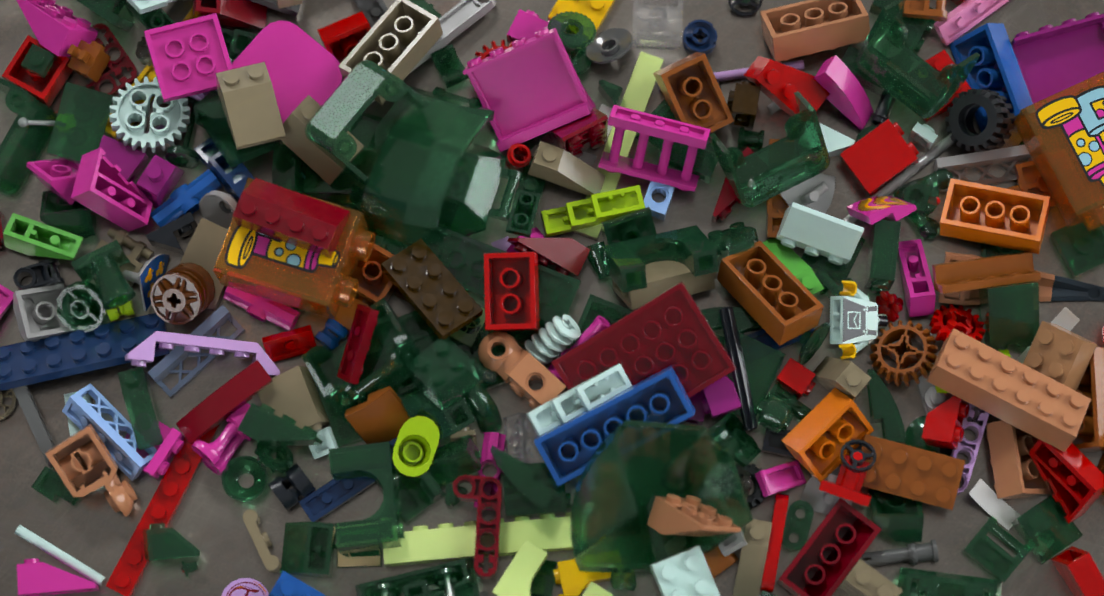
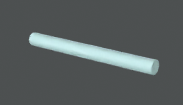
[15,525,106,586]

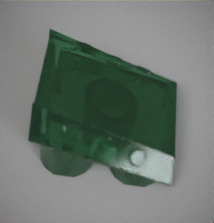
[699,413,761,467]

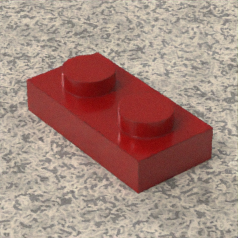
[262,325,318,362]

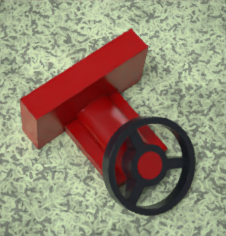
[819,440,876,507]

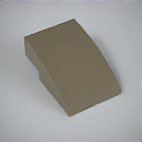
[180,218,238,311]

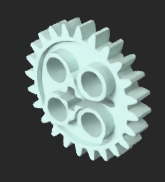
[109,76,190,153]

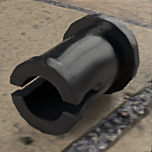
[871,94,896,126]

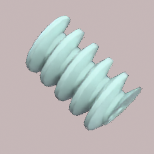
[524,314,581,365]

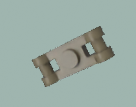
[243,509,282,573]

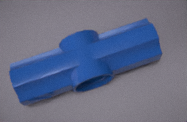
[150,169,222,228]

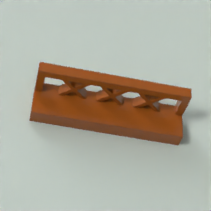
[932,251,1041,294]

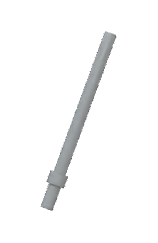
[842,133,955,224]

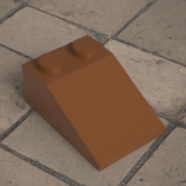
[653,52,734,133]

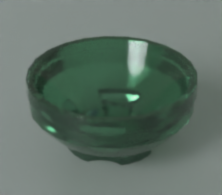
[221,455,268,502]

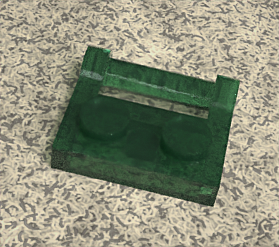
[963,516,1032,584]

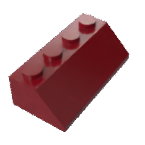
[232,178,351,258]
[777,498,882,596]

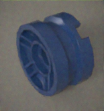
[682,19,718,56]

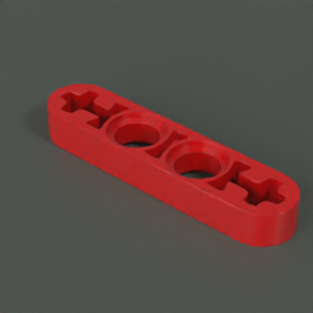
[760,493,789,593]

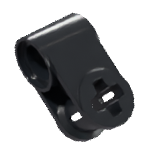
[13,258,65,290]

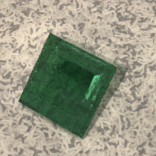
[598,79,623,108]

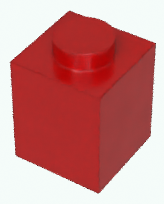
[775,358,816,399]

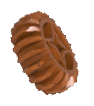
[870,320,938,387]

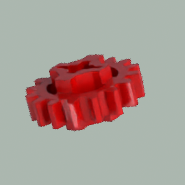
[929,304,986,342]

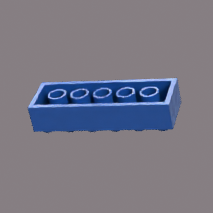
[534,365,696,486]

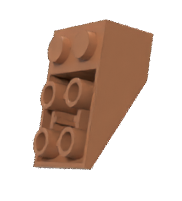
[647,494,741,537]

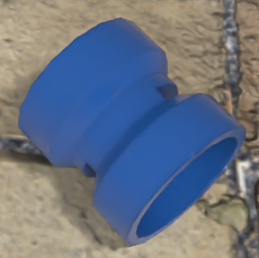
[314,317,349,352]

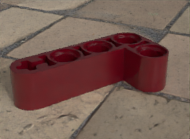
[453,475,502,580]

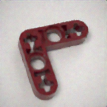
[74,23,139,113]

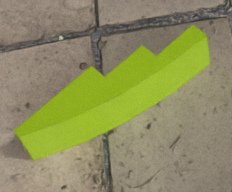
[540,185,645,237]

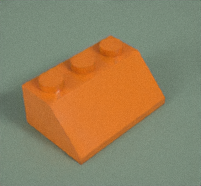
[781,388,874,483]

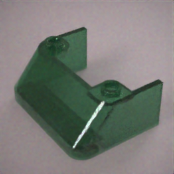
[856,0,980,118]
[305,60,429,182]
[0,78,58,197]
[710,91,830,207]

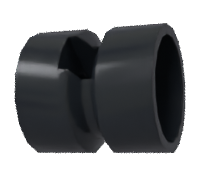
[268,463,316,510]

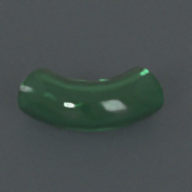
[451,370,502,433]

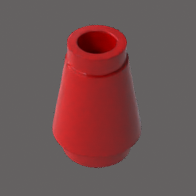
[506,143,531,170]

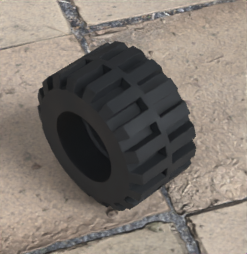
[945,89,1015,152]

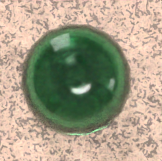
[56,281,107,332]

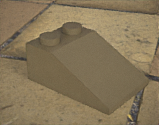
[216,62,286,150]

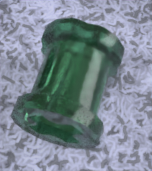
[737,127,765,152]

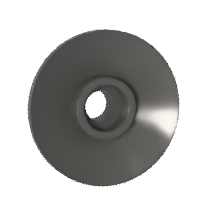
[586,28,633,64]

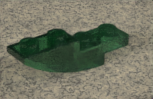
[506,155,546,237]

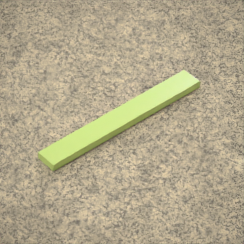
[574,51,664,240]

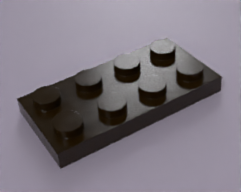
[381,239,483,340]

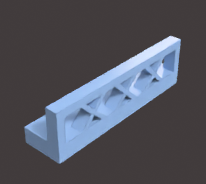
[62,383,157,481]

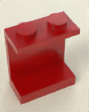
[840,119,919,197]

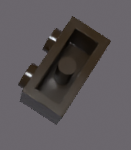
[727,81,761,129]

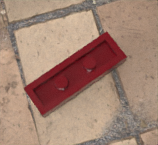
[337,304,379,385]

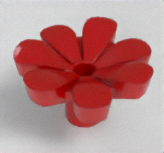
[876,291,904,322]

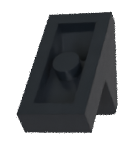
[146,212,198,255]

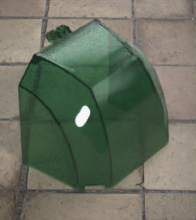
[570,420,753,591]

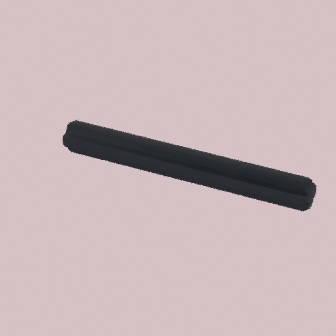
[719,306,758,431]

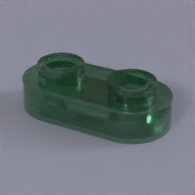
[782,500,814,551]

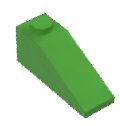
[3,213,84,261]
[762,238,824,297]

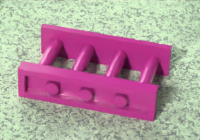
[598,105,711,192]

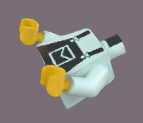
[830,280,888,359]

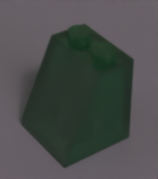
[978,281,1039,350]

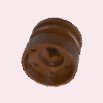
[150,263,215,325]

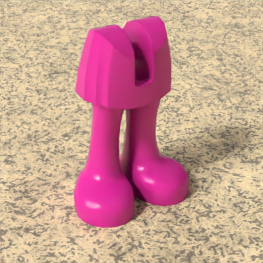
[191,403,261,476]

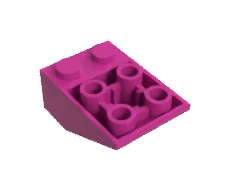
[16,0,98,57]

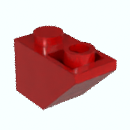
[921,395,969,450]

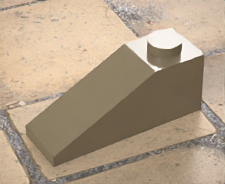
[528,141,605,196]
[732,518,772,596]

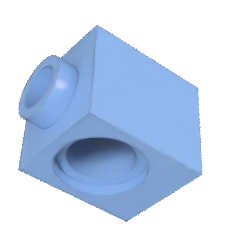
[641,181,675,221]

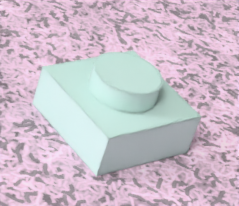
[909,122,938,150]
[305,426,340,460]

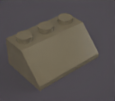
[281,95,364,186]

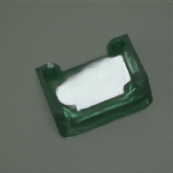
[301,298,425,417]

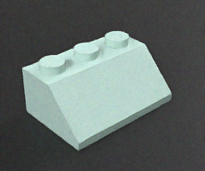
[776,202,864,265]

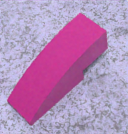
[814,55,874,130]

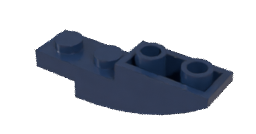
[194,135,255,203]

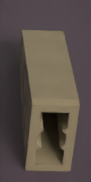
[611,257,717,310]

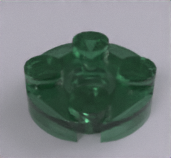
[708,222,758,255]

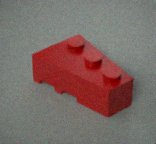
[743,56,830,124]
[1028,439,1104,524]

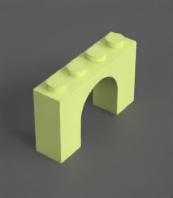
[492,540,613,596]

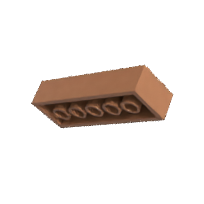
[927,328,1091,452]

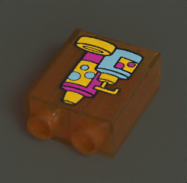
[1014,72,1104,231]
[213,178,376,320]

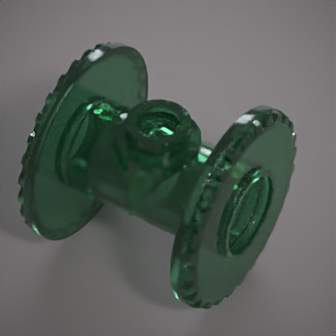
[548,11,596,76]

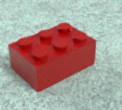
[484,252,540,331]

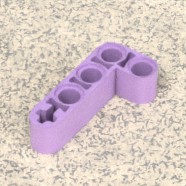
[950,403,989,495]

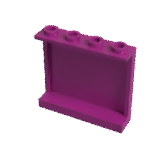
[1011,12,1104,127]

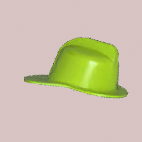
[392,416,440,477]

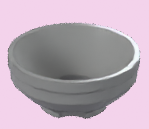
[199,190,238,231]

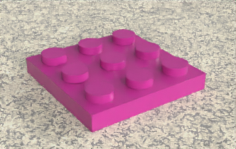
[144,13,233,102]

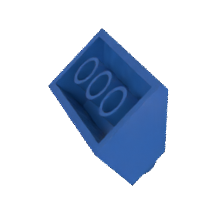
[949,23,1036,133]

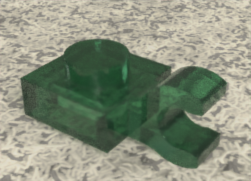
[31,466,80,506]

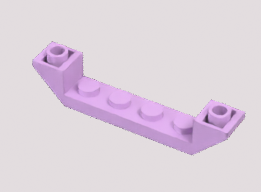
[125,331,280,378]

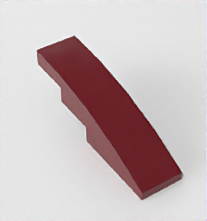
[176,360,273,445]

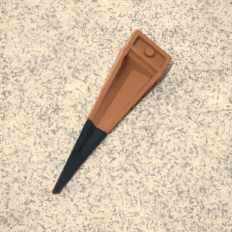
[938,252,1104,306]

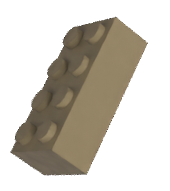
[338,0,443,105]

